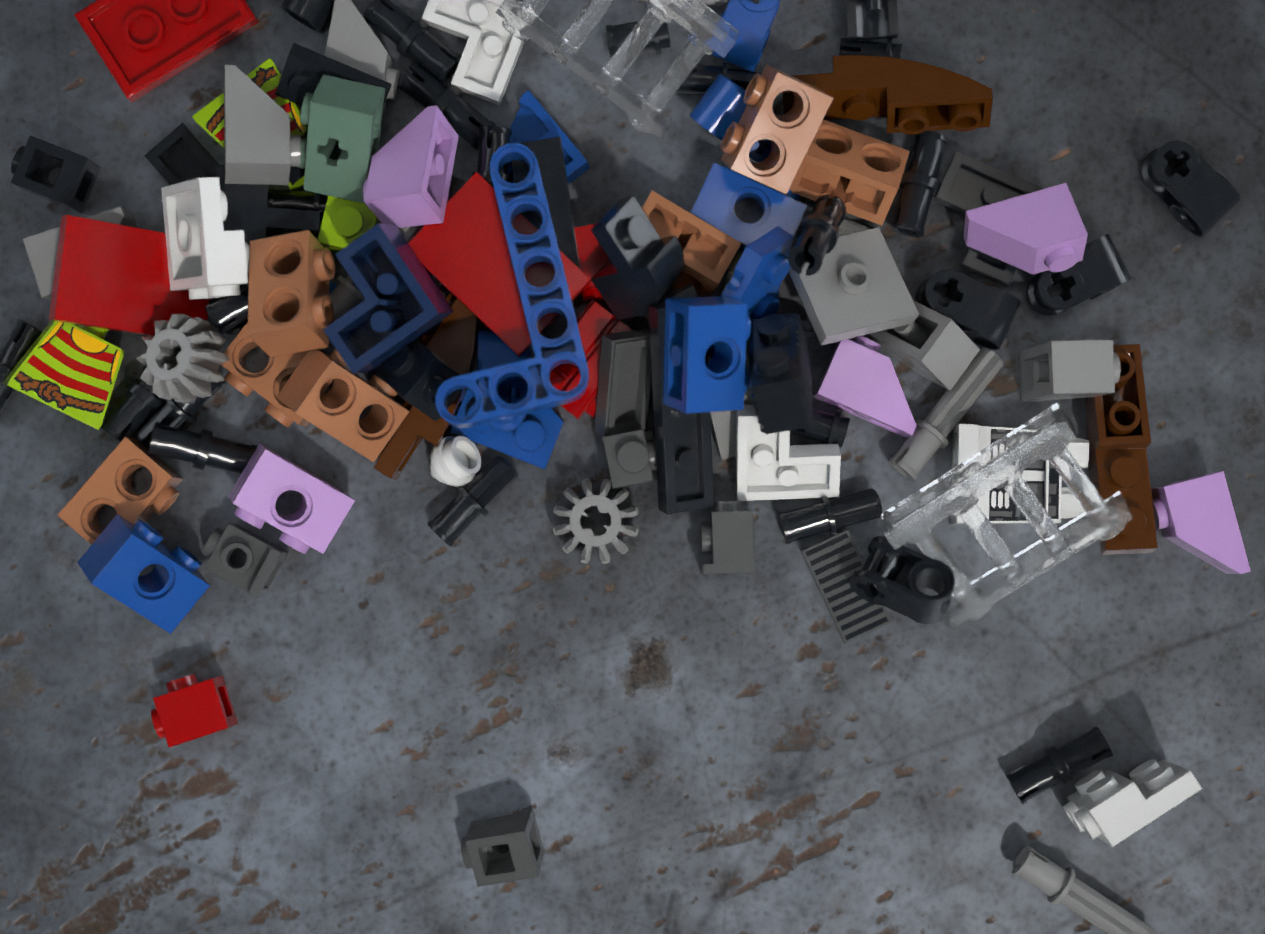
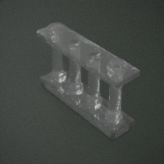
[495,0,740,139]
[881,402,1133,628]

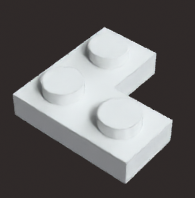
[422,0,536,106]
[736,404,841,501]

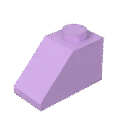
[363,106,459,228]
[963,183,1088,274]
[813,336,917,438]
[1151,471,1251,574]

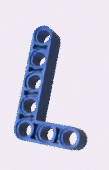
[435,143,589,428]

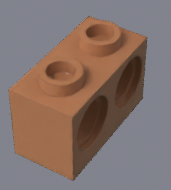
[721,64,833,194]
[789,119,910,226]
[642,191,741,297]
[247,230,335,357]
[220,322,334,428]
[277,348,409,462]
[57,437,183,545]

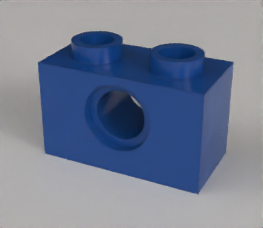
[690,163,807,252]
[663,296,751,414]
[77,514,210,634]

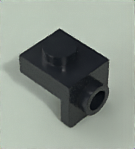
[375,338,463,421]

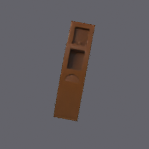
[783,55,993,135]
[373,292,481,481]
[1086,344,1158,555]

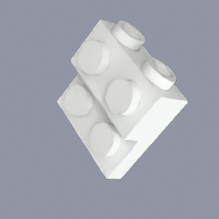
[161,177,250,300]
[1063,759,1202,847]

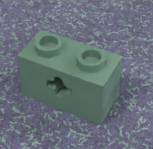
[298,75,385,203]

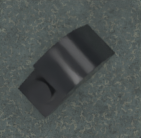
[216,164,320,247]
[591,196,684,320]

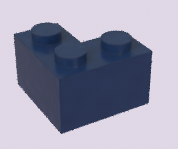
[323,223,454,374]

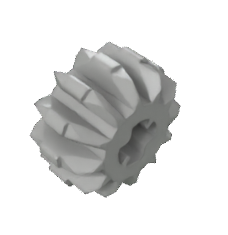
[136,314,230,404]
[553,478,639,564]

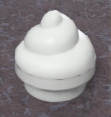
[429,436,481,487]

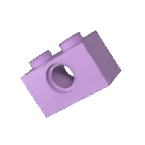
[228,443,355,554]

